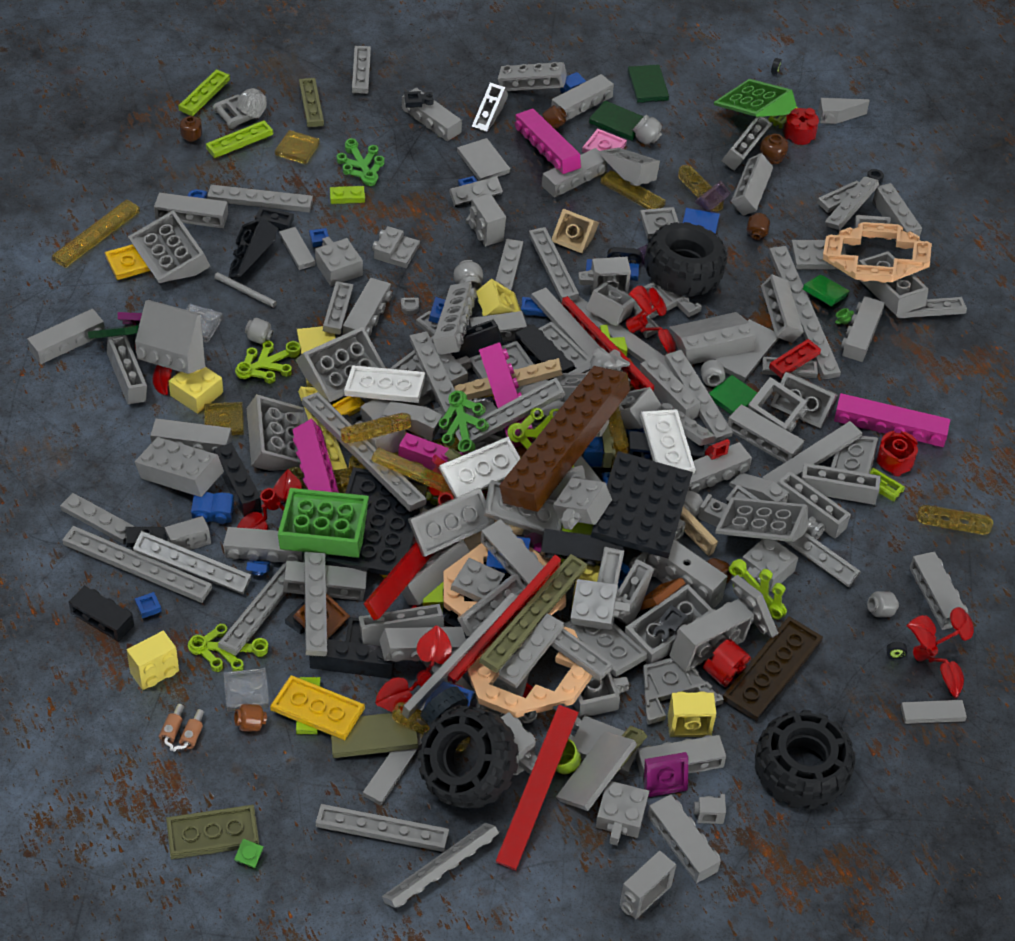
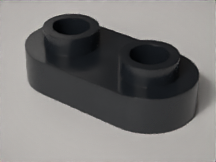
[607,247,642,264]

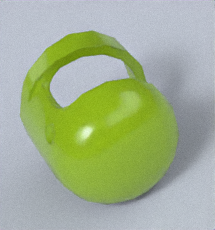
[556,739,581,775]

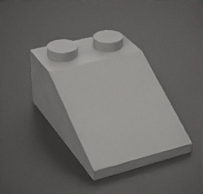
[599,147,660,186]

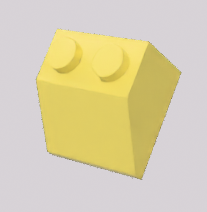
[476,279,521,316]

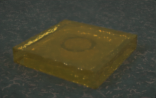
[275,130,320,164]
[204,402,244,435]

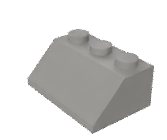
[770,372,839,428]

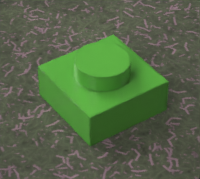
[234,839,264,869]

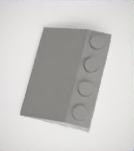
[128,210,211,283]
[135,300,205,374]
[669,312,756,365]
[296,326,385,403]
[246,394,308,471]
[715,497,809,542]

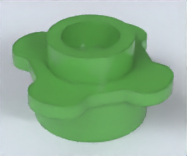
[835,308,854,325]

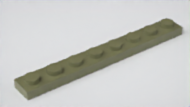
[479,554,588,673]

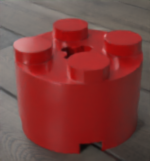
[783,108,819,145]
[876,431,918,476]
[703,639,751,688]

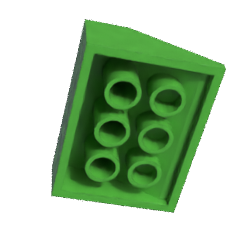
[714,79,797,117]
[278,488,369,558]

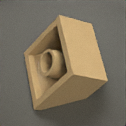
[552,209,599,253]

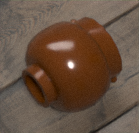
[760,134,788,164]

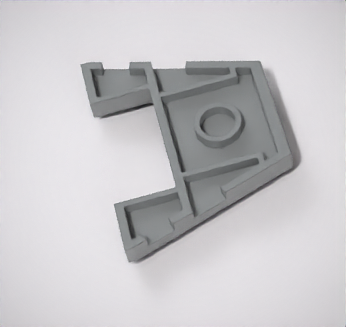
[632,282,702,338]
[643,658,724,725]

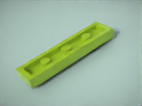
[178,69,230,116]
[206,120,273,158]

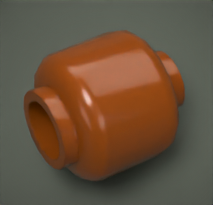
[234,704,267,732]

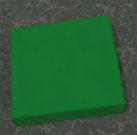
[803,274,850,306]
[709,375,757,415]

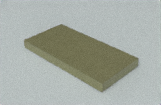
[331,712,418,758]
[166,804,259,860]

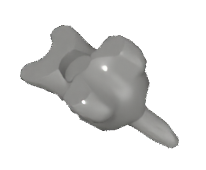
[586,347,630,373]

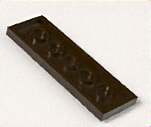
[723,616,823,722]

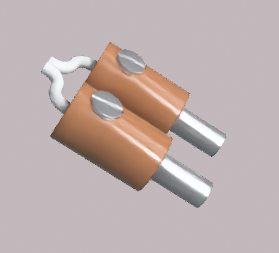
[159,704,204,752]

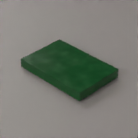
[628,65,669,102]
[589,101,644,141]
[88,324,139,339]

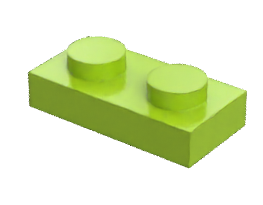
[330,186,365,204]

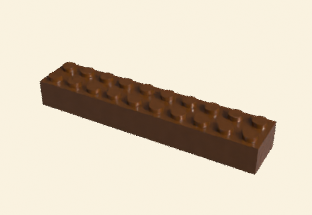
[499,366,630,512]

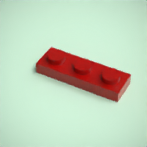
[769,339,821,379]

